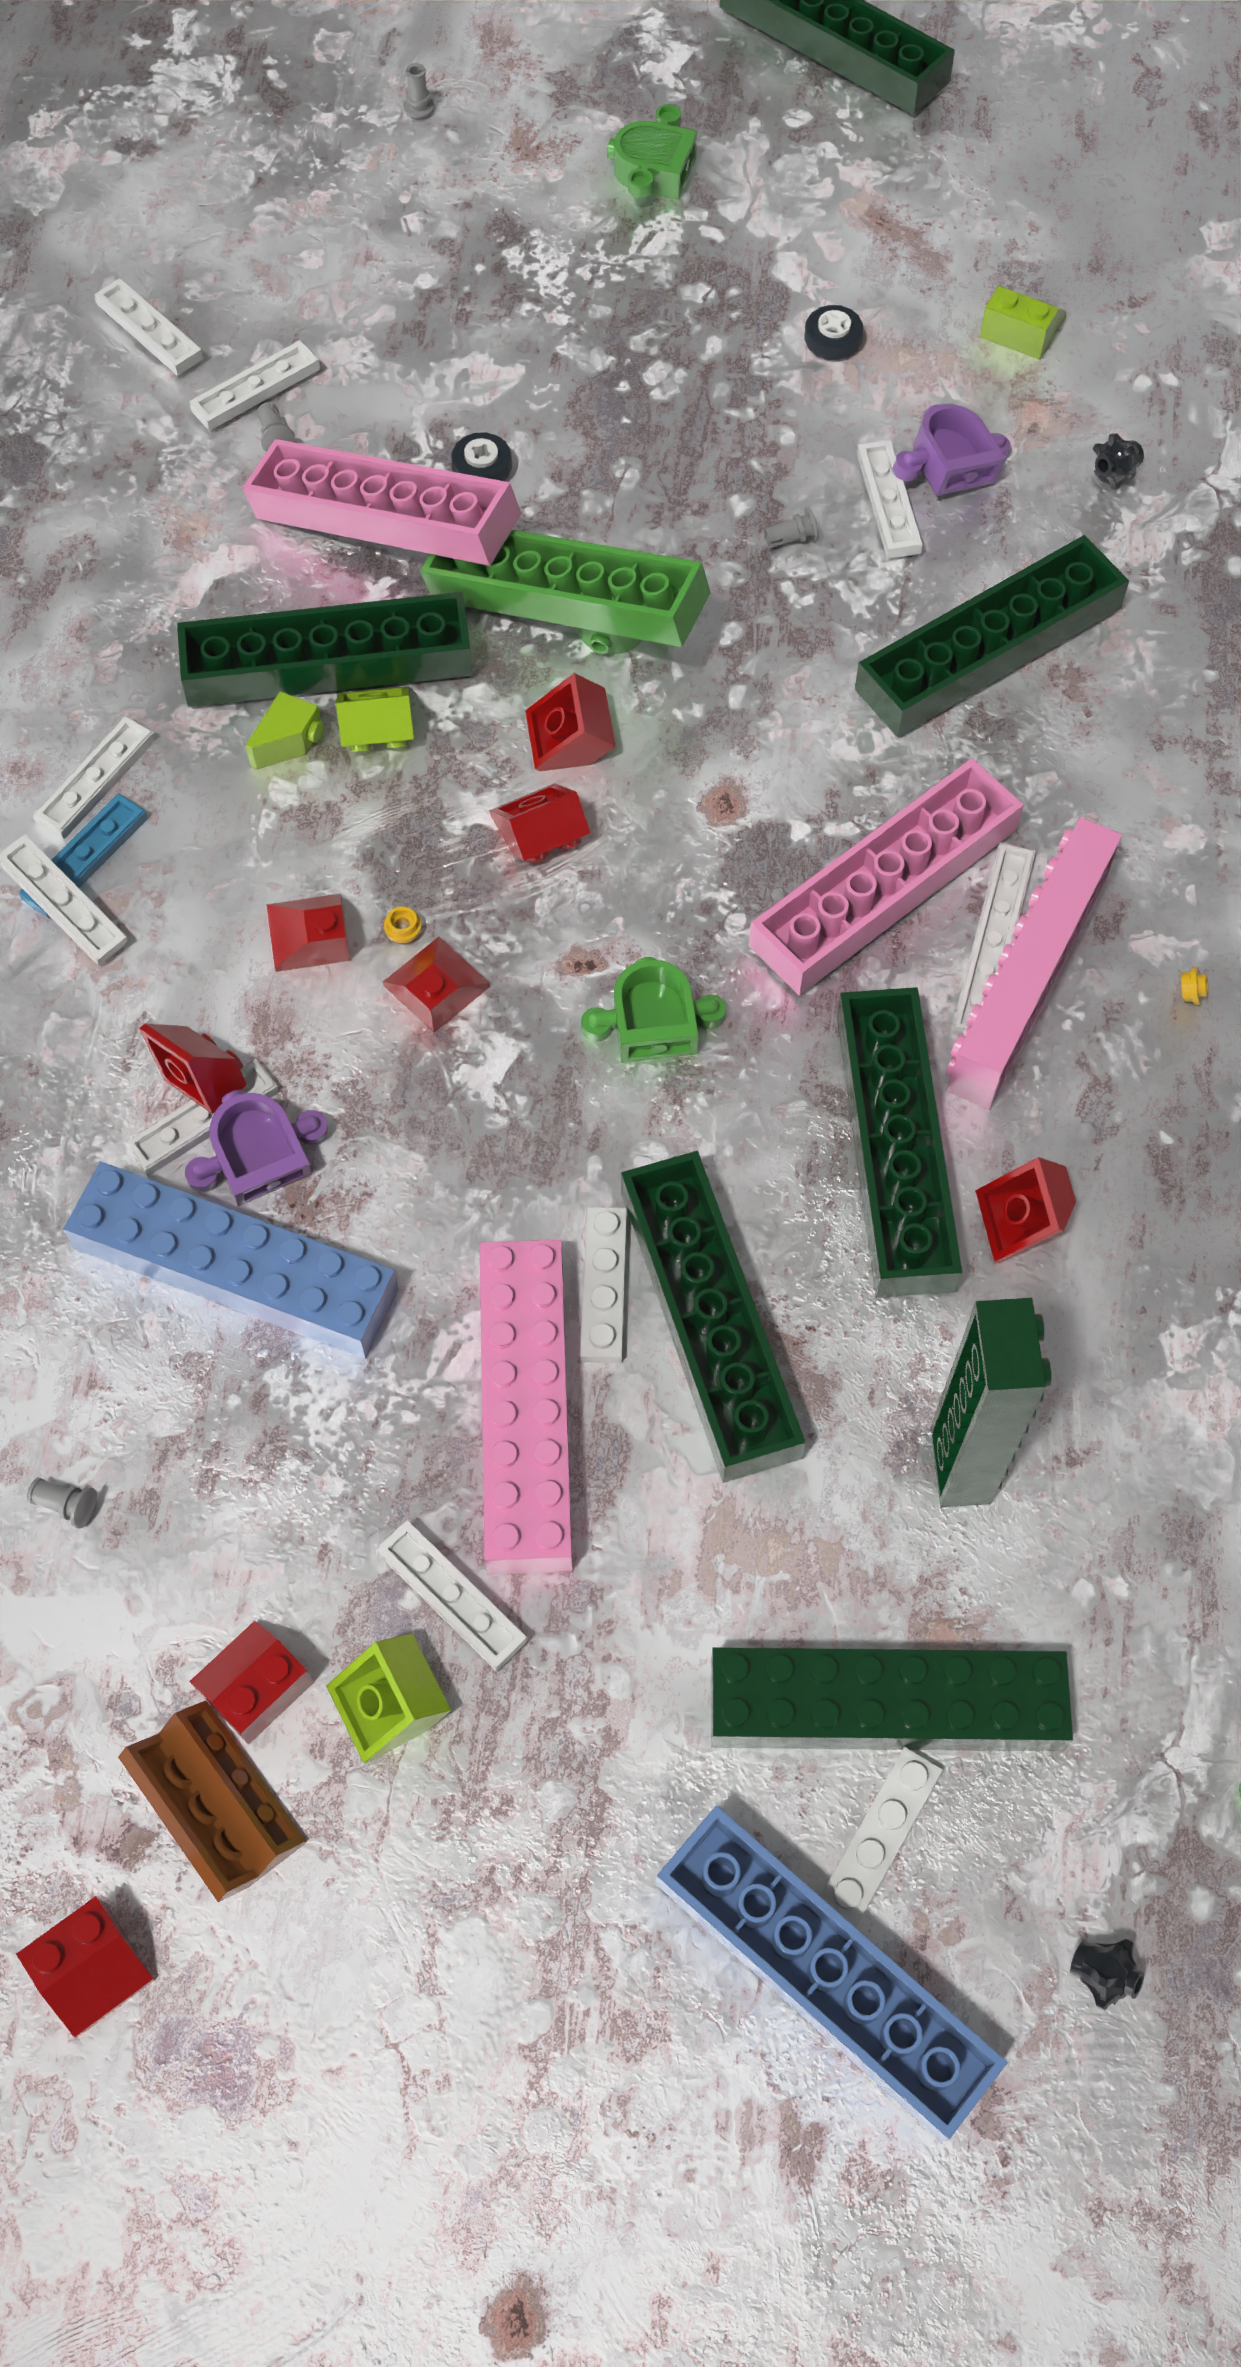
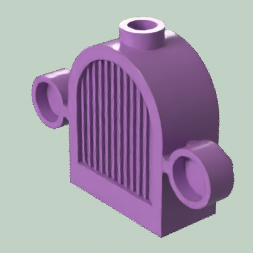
[893,404,1011,496]
[185,1090,328,1207]

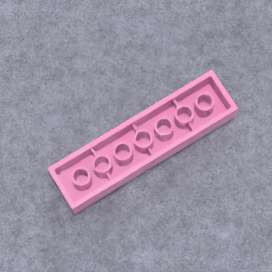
[242,439,522,566]
[749,758,1024,996]
[945,817,1123,1110]
[479,1239,573,1575]

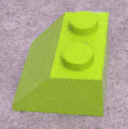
[980,285,1066,360]
[336,686,414,752]
[326,1633,451,1763]

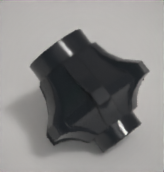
[1093,433,1144,489]
[1070,1939,1144,2011]

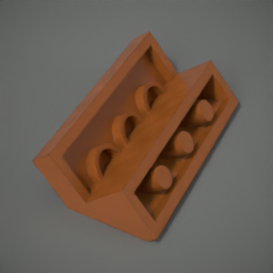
[118,1700,306,1902]

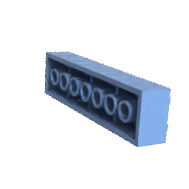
[63,1161,399,1359]
[656,1805,1008,2143]

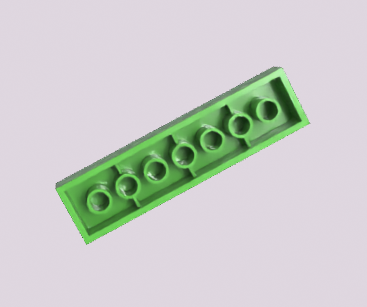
[420,530,711,647]

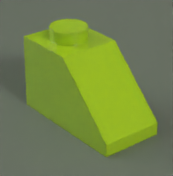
[245,691,324,769]

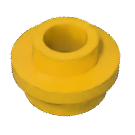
[384,906,422,943]
[1181,967,1209,1005]

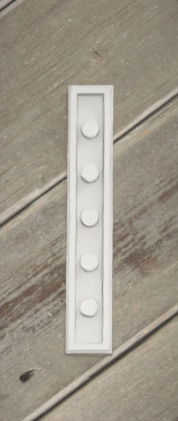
[950,842,1036,1036]

